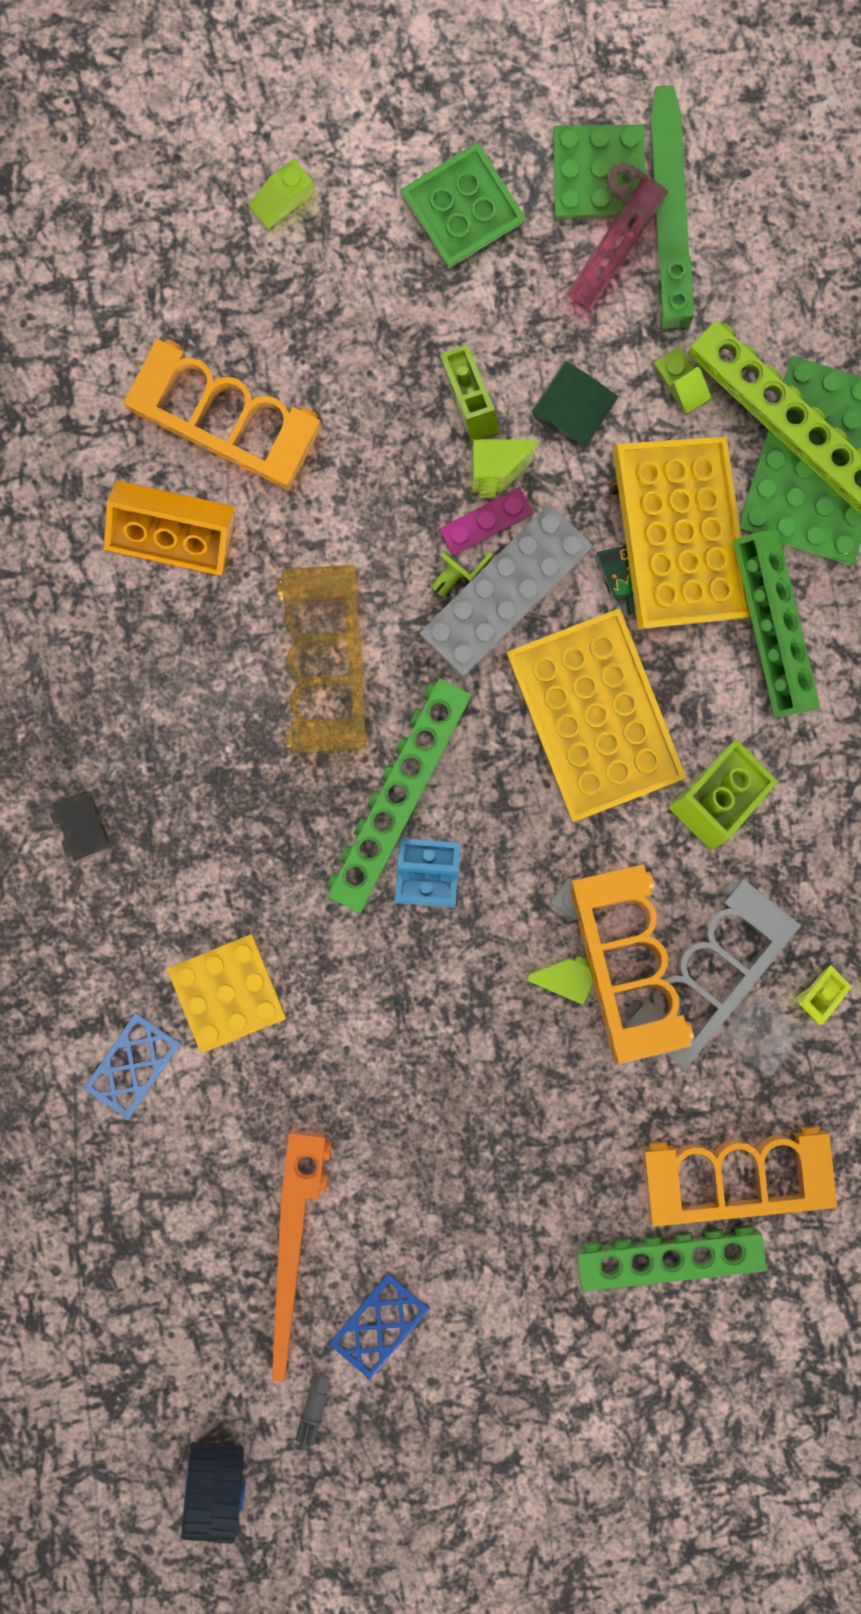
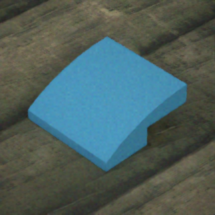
[394,838,461,908]

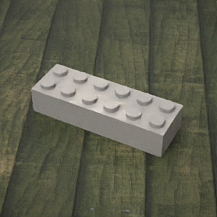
[419,503,593,679]

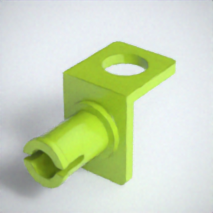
[430,551,496,598]

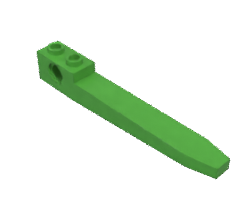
[650,85,694,329]

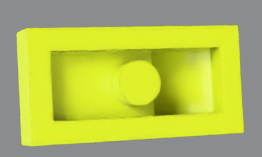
[796,965,852,1026]

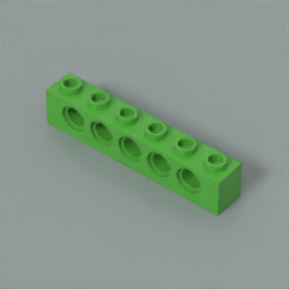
[733,530,820,718]
[576,1225,767,1292]

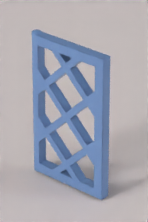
[83,1013,181,1120]

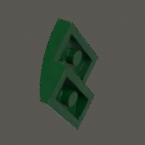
[531,361,618,447]

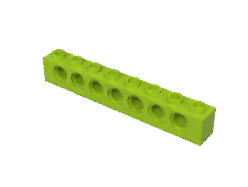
[687,320,861,515]

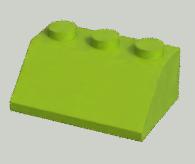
[471,439,537,499]

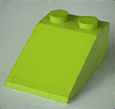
[668,739,778,851]

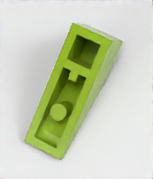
[439,344,500,443]

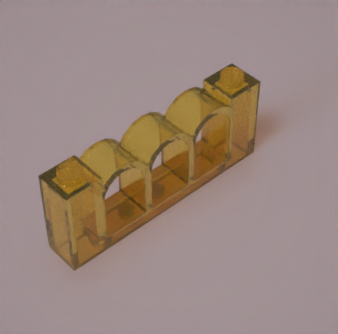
[276,565,367,754]

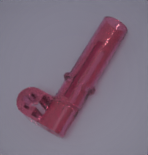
[566,163,668,311]

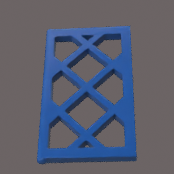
[329,1273,430,1380]

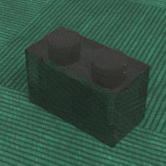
[50,791,113,861]

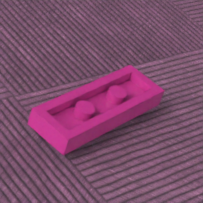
[439,486,534,557]

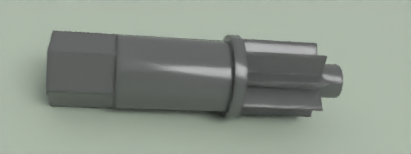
[295,1374,331,1451]

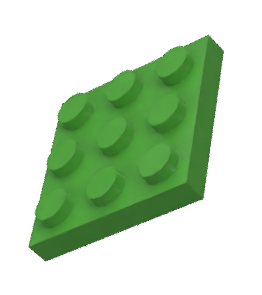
[553,124,646,219]
[401,142,526,269]

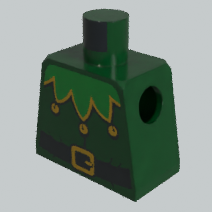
[595,546,636,616]

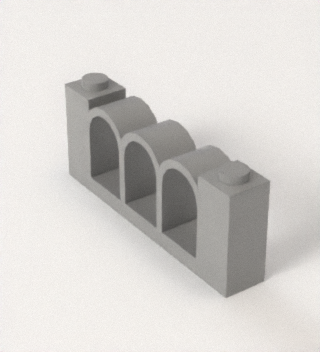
[625,879,801,1070]

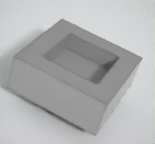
[550,878,577,920]

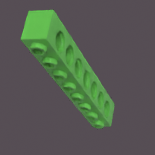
[325,678,472,913]

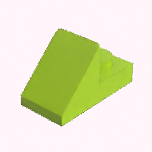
[653,346,712,415]

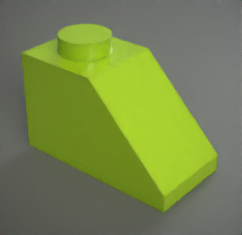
[249,158,315,230]
[526,955,593,1005]

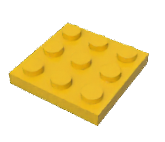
[167,934,287,1054]

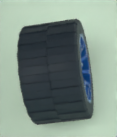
[181,1442,245,1544]

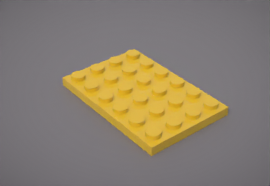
[612,436,751,629]
[506,608,687,823]

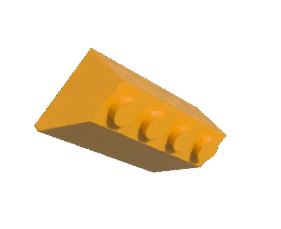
[104,480,236,576]

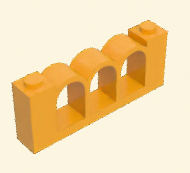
[123,338,322,491]
[569,864,694,1065]
[642,1126,837,1227]

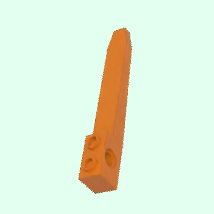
[272,1130,332,1382]

